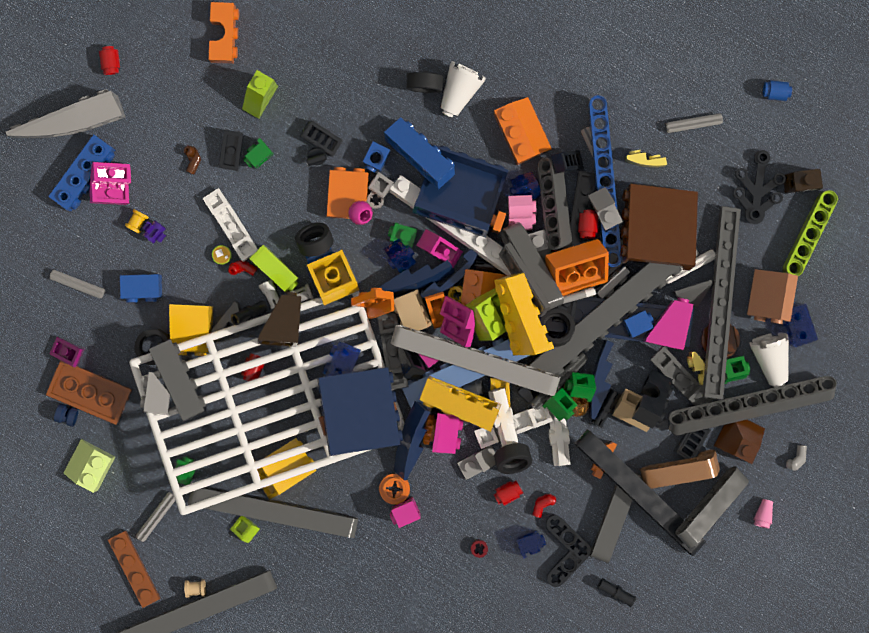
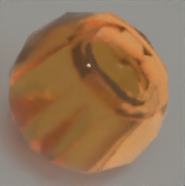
[571,397,589,417]

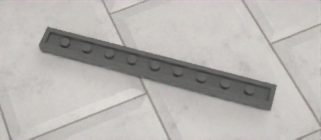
[702,206,741,400]

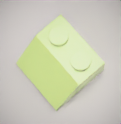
[64,439,115,493]

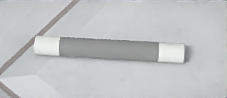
[563,287,596,304]

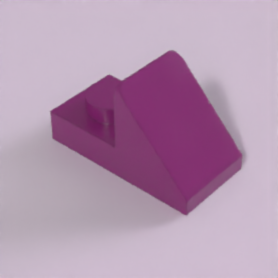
[50,337,85,367]

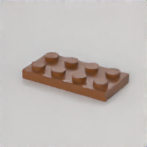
[46,360,133,425]

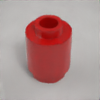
[99,46,120,75]
[578,210,599,239]
[240,353,264,381]
[493,480,523,506]

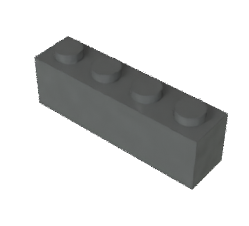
[149,339,206,421]

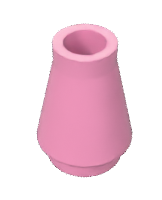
[753,499,773,529]

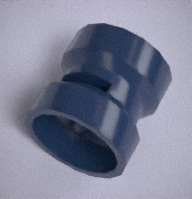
[54,404,79,427]

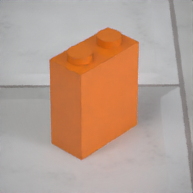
[327,167,369,219]

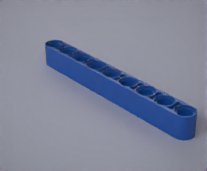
[588,95,622,267]

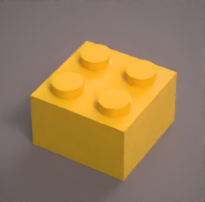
[307,250,359,305]

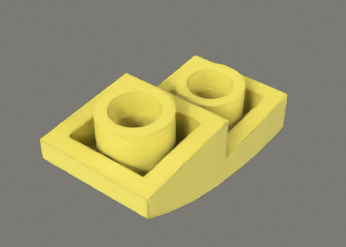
[625,150,667,167]
[687,351,705,385]

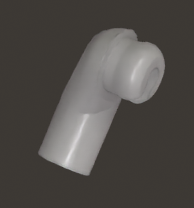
[786,445,807,471]

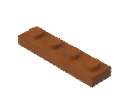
[108,530,160,608]

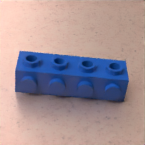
[384,117,455,190]
[48,134,116,211]

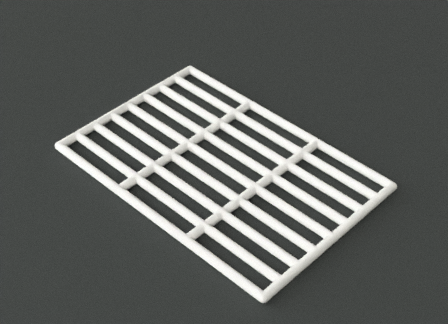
[129,291,405,515]

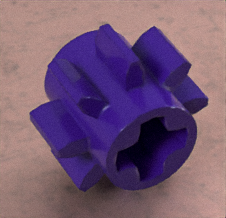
[142,220,166,244]

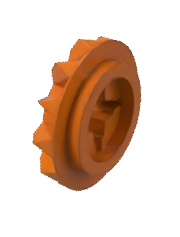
[422,414,436,445]
[379,474,410,504]

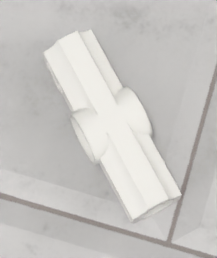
[488,387,518,447]
[548,409,570,466]

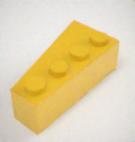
[494,273,554,355]
[419,376,502,432]

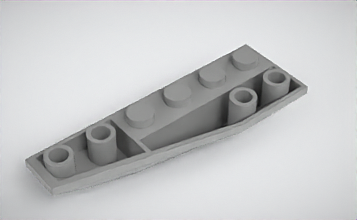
[6,89,126,138]

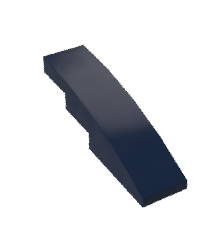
[378,260,455,296]
[589,340,614,419]
[394,401,430,480]

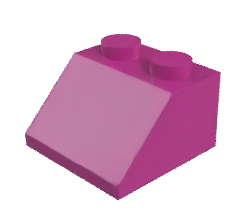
[432,411,463,454]

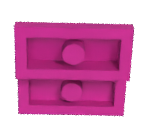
[90,162,131,205]
[440,296,475,347]

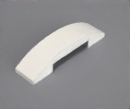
[203,188,258,262]
[474,407,553,449]

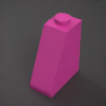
[643,298,694,350]

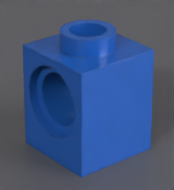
[363,141,391,173]
[623,310,655,338]

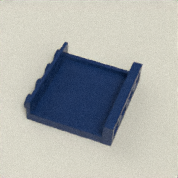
[413,145,508,238]
[317,367,403,456]

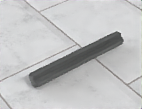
[530,353,588,410]

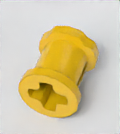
[124,209,149,234]

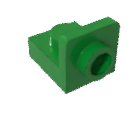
[388,222,418,248]
[175,456,196,485]

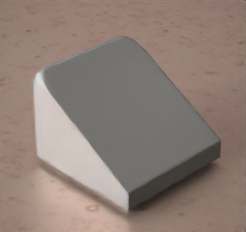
[368,172,394,199]

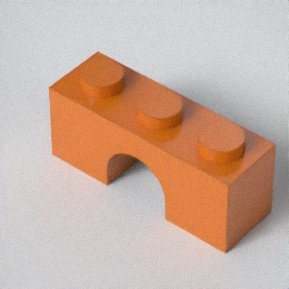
[209,2,239,64]

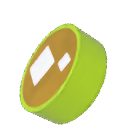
[212,245,232,265]

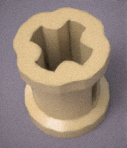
[184,579,206,598]

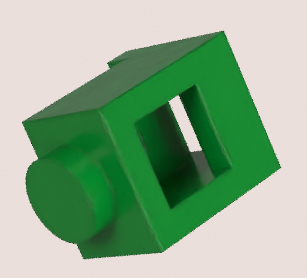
[243,138,274,169]
[725,356,750,384]
[565,372,596,402]
[542,388,578,421]

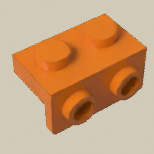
[351,288,394,319]

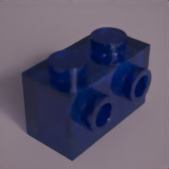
[782,303,818,347]
[322,341,361,377]

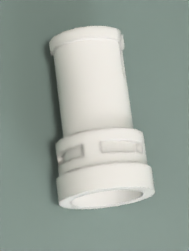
[259,280,279,309]

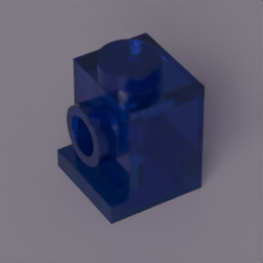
[516,531,547,558]

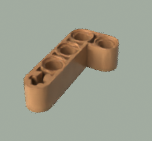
[640,450,720,489]

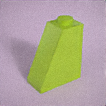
[242,70,278,119]
[249,245,300,292]

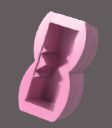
[508,195,536,231]

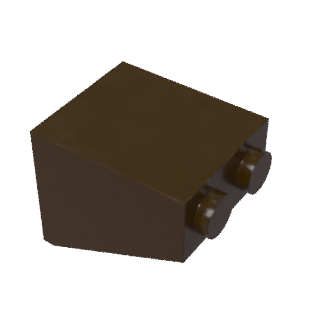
[257,292,301,347]

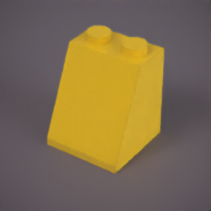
[169,304,214,356]
[257,438,317,499]

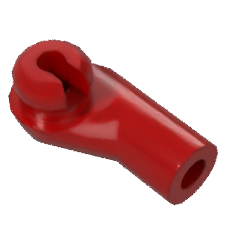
[228,260,258,276]
[532,494,556,518]

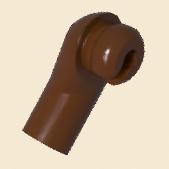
[184,146,201,175]

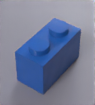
[120,274,162,303]

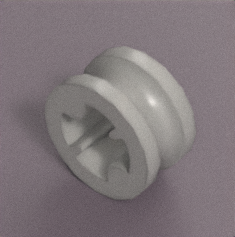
[367,192,384,209]

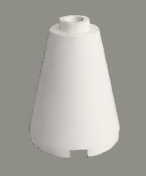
[440,61,486,117]
[750,332,789,388]

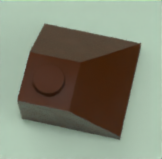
[713,420,765,464]

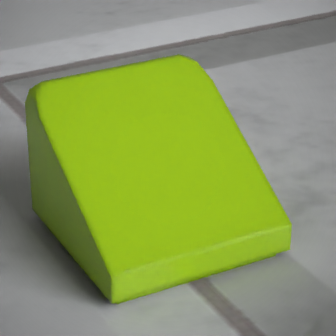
[230,516,260,543]

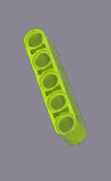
[783,190,838,276]

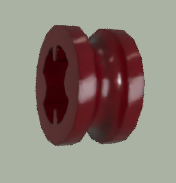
[471,540,488,558]

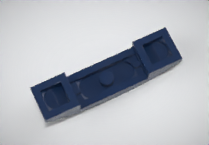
[421,249,478,299]

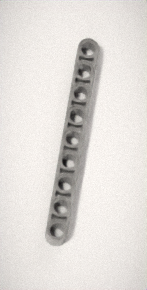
[390,325,561,396]

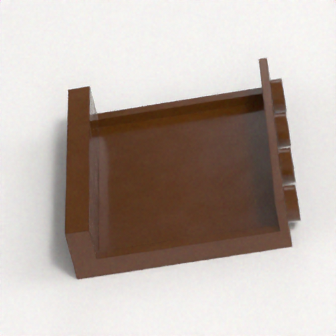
[620,184,698,271]

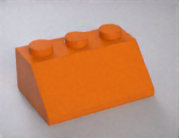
[493,97,552,165]
[545,239,609,296]
[461,269,507,306]

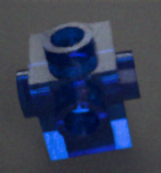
[509,171,541,200]
[384,239,416,273]

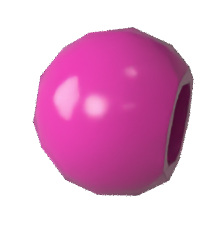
[348,201,373,225]

